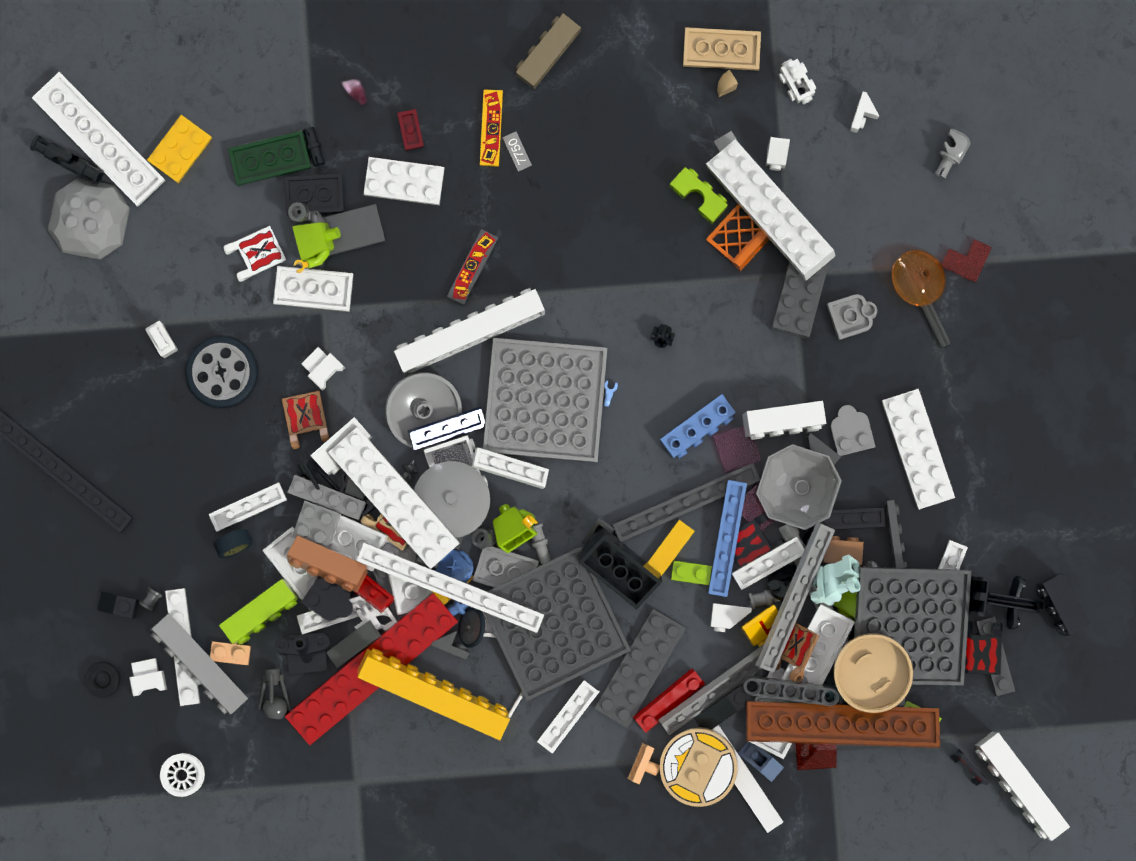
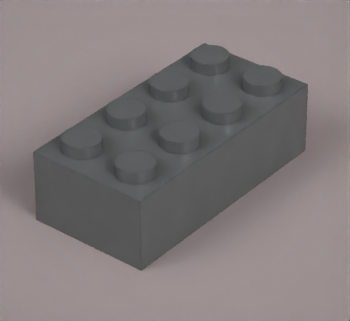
[771,262,829,340]

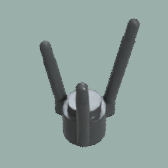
[258,669,292,712]

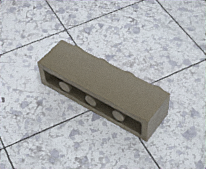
[515,14,581,90]

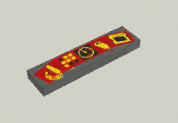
[447,229,498,306]

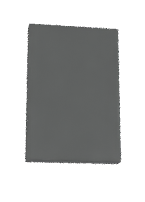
[323,204,386,256]

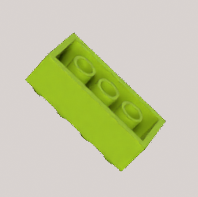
[219,579,299,645]

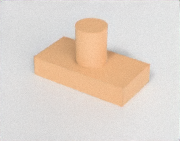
[628,743,660,784]

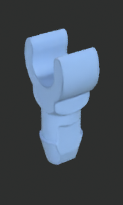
[604,381,618,407]

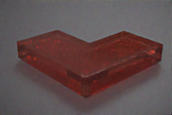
[941,239,992,282]

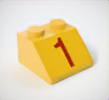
[740,605,778,647]

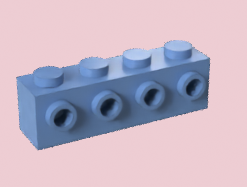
[660,394,736,459]

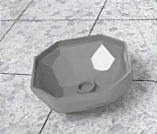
[47,178,130,260]
[756,444,842,530]

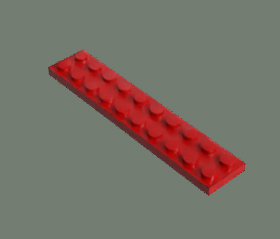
[285,592,458,745]

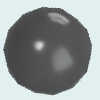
[263,697,287,720]

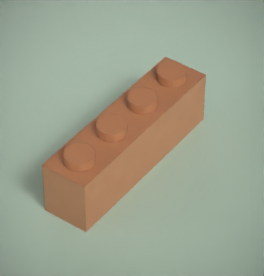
[287,535,367,592]

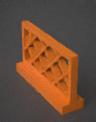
[706,204,770,271]

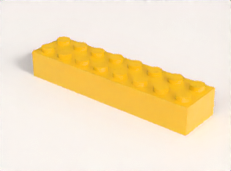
[358,648,510,740]

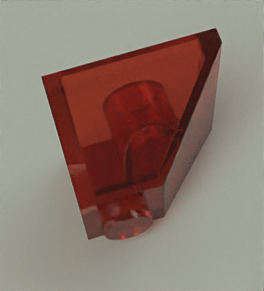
[795,743,837,770]

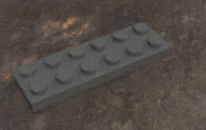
[594,609,686,728]

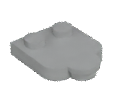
[826,294,877,341]
[830,405,875,456]

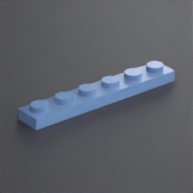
[708,480,747,597]

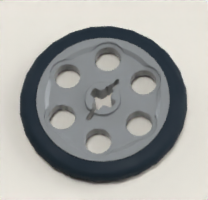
[185,336,258,408]

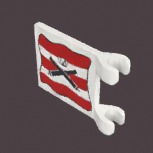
[224,226,286,282]

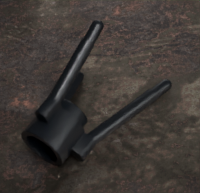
[298,458,340,503]

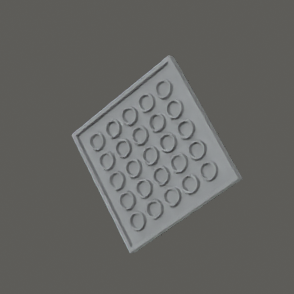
[483,338,607,462]

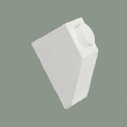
[766,137,790,171]
[710,603,752,632]

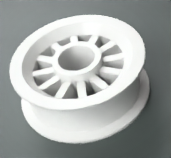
[160,753,205,797]

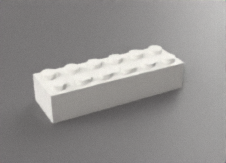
[974,731,1070,841]

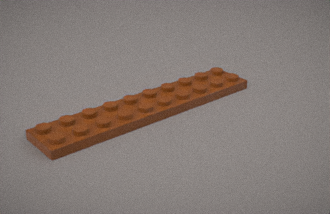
[746,701,940,748]

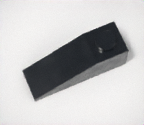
[694,684,754,729]

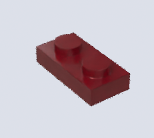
[397,109,424,151]

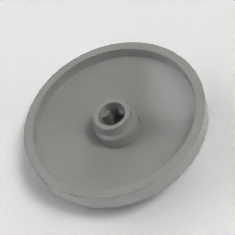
[385,372,462,449]
[414,461,490,538]

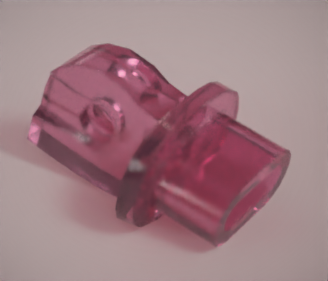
[343,79,367,105]

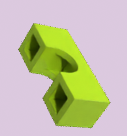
[669,167,728,225]

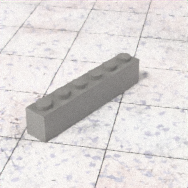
[150,613,248,715]

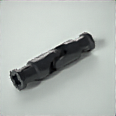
[30,135,104,185]

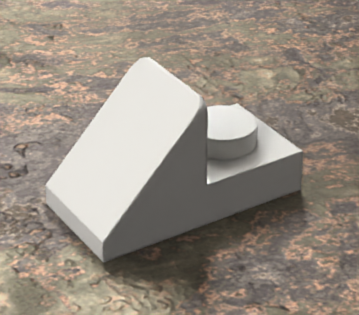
[850,92,879,133]

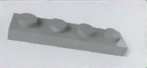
[287,475,366,520]

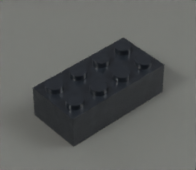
[578,527,662,610]

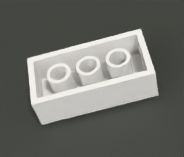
[742,401,826,440]

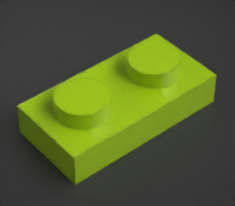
[671,561,712,585]

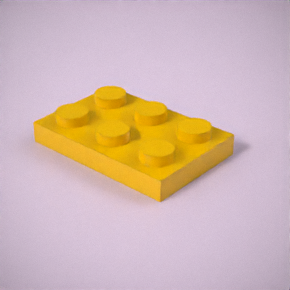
[147,115,212,183]

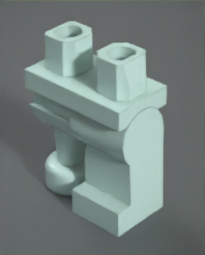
[811,555,860,606]

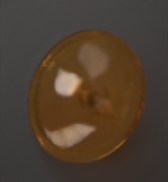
[892,250,946,306]

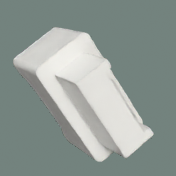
[146,321,178,358]
[302,347,345,391]
[129,658,167,696]

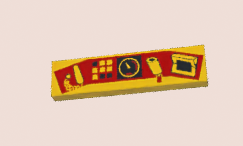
[480,90,503,167]

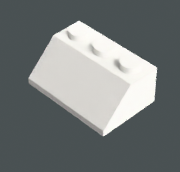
[310,417,372,475]

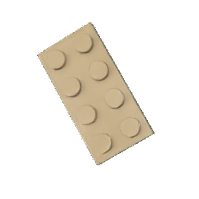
[683,28,761,71]

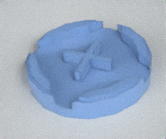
[435,550,473,583]

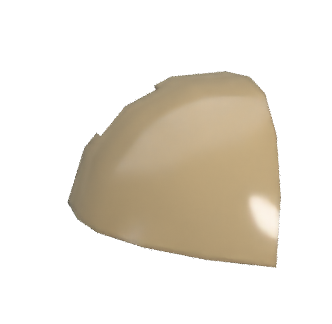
[717,70,738,97]

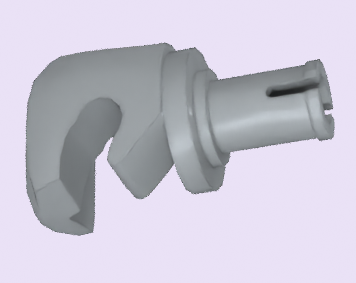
[935,129,971,179]

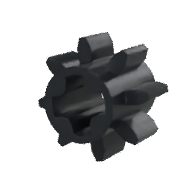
[650,324,675,348]

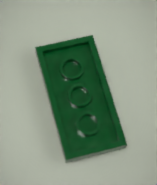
[228,130,311,186]

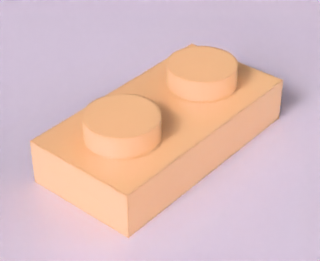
[210,641,251,665]

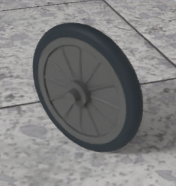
[458,607,485,648]

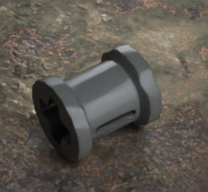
[138,587,163,612]

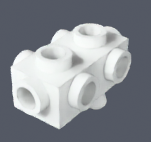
[778,59,816,104]

